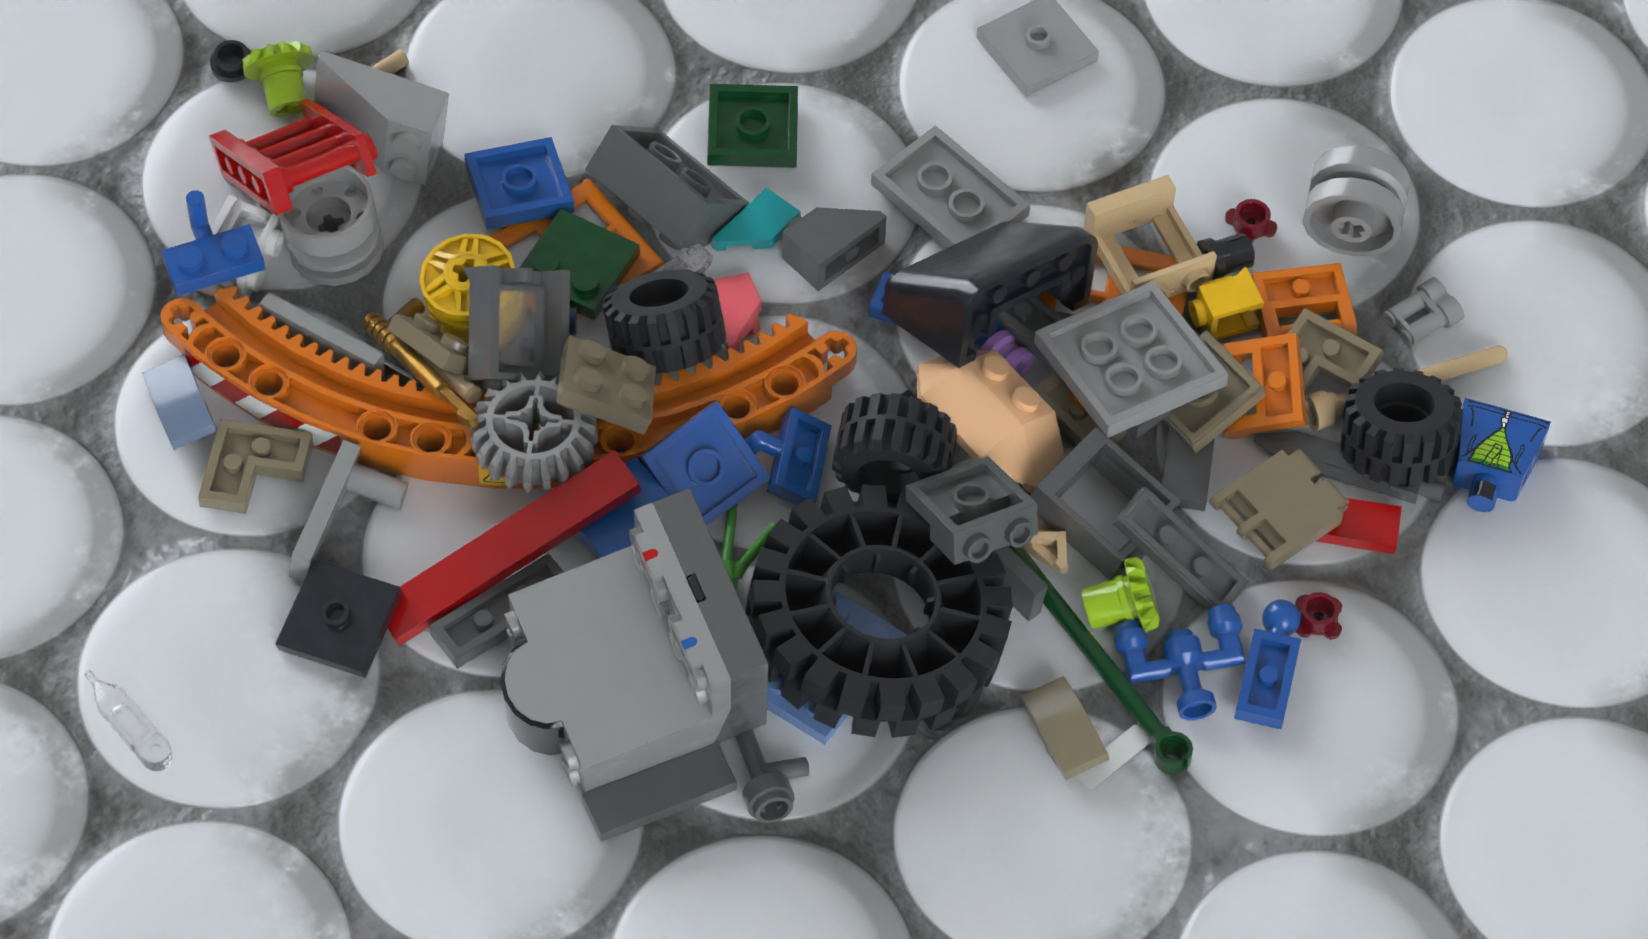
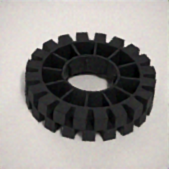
[745,485,1013,738]

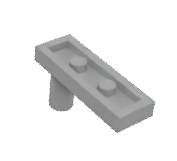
[288,440,409,582]

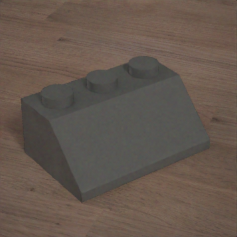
[585,125,749,250]

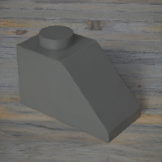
[782,207,887,291]

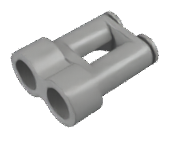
[1383,277,1464,347]

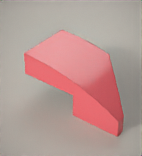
[714,272,762,352]

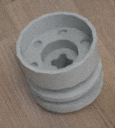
[279,166,384,286]

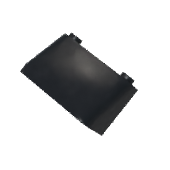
[882,221,1098,368]

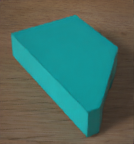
[712,188,801,251]

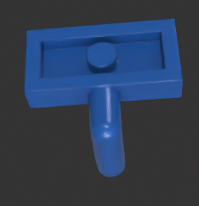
[161,190,265,296]
[745,407,832,505]

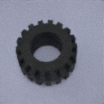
[603,270,726,374]
[1340,368,1463,487]
[832,393,957,505]

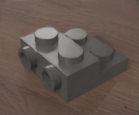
[905,456,1038,565]

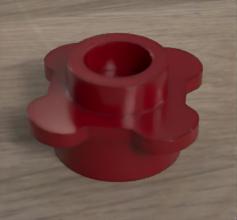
[1225,199,1277,243]
[1295,592,1342,640]

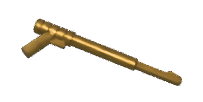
[362,298,479,428]

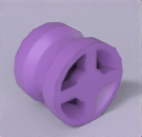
[979,330,1034,378]

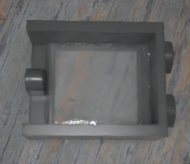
[463,265,570,391]

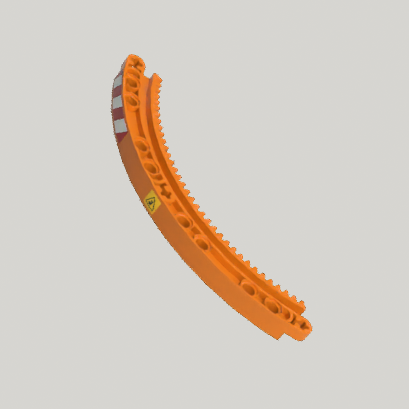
[160,285,857,489]

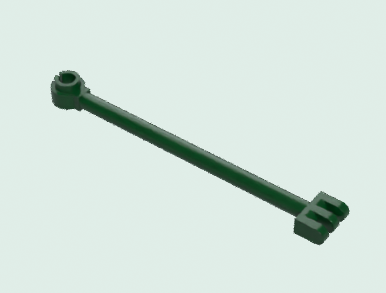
[1009,545,1193,775]

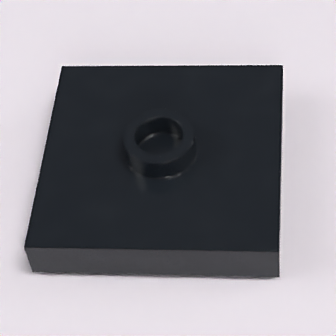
[275,560,403,678]

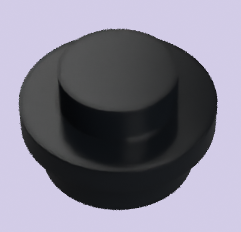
[210,40,251,82]

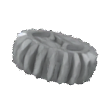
[470,371,598,494]

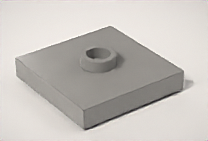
[977,0,1099,97]

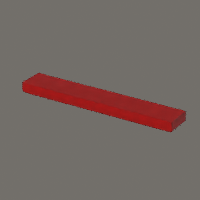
[388,450,642,646]

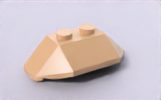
[916,350,1065,494]

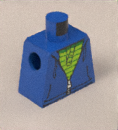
[1452,398,1551,512]

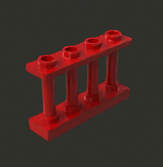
[209,98,378,215]

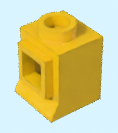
[1188,267,1264,340]

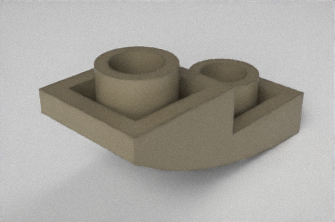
[1021,676,1110,780]

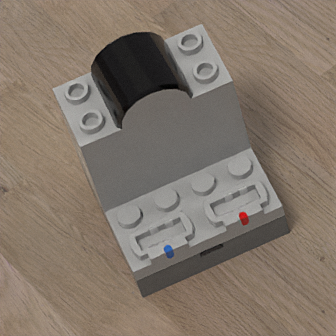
[500,488,768,793]

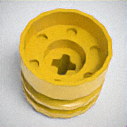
[419,233,527,351]

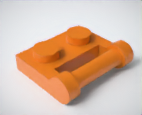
[1251,263,1357,338]
[1222,333,1307,439]

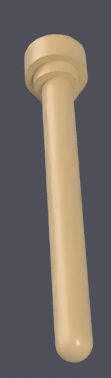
[1305,345,1508,431]

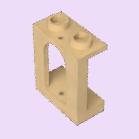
[1083,175,1217,298]

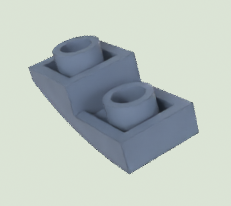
[142,354,217,450]

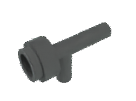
[735,730,809,824]

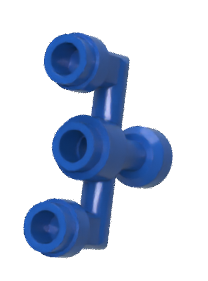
[1113,604,1246,720]

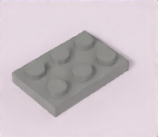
[871,125,1030,248]

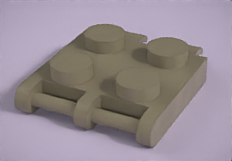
[1209,449,1350,569]

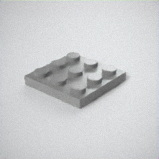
[1034,281,1228,438]

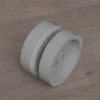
[1302,145,1411,257]

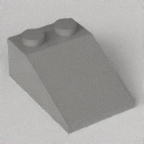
[314,50,449,185]

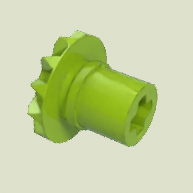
[243,41,314,118]
[1081,557,1161,632]

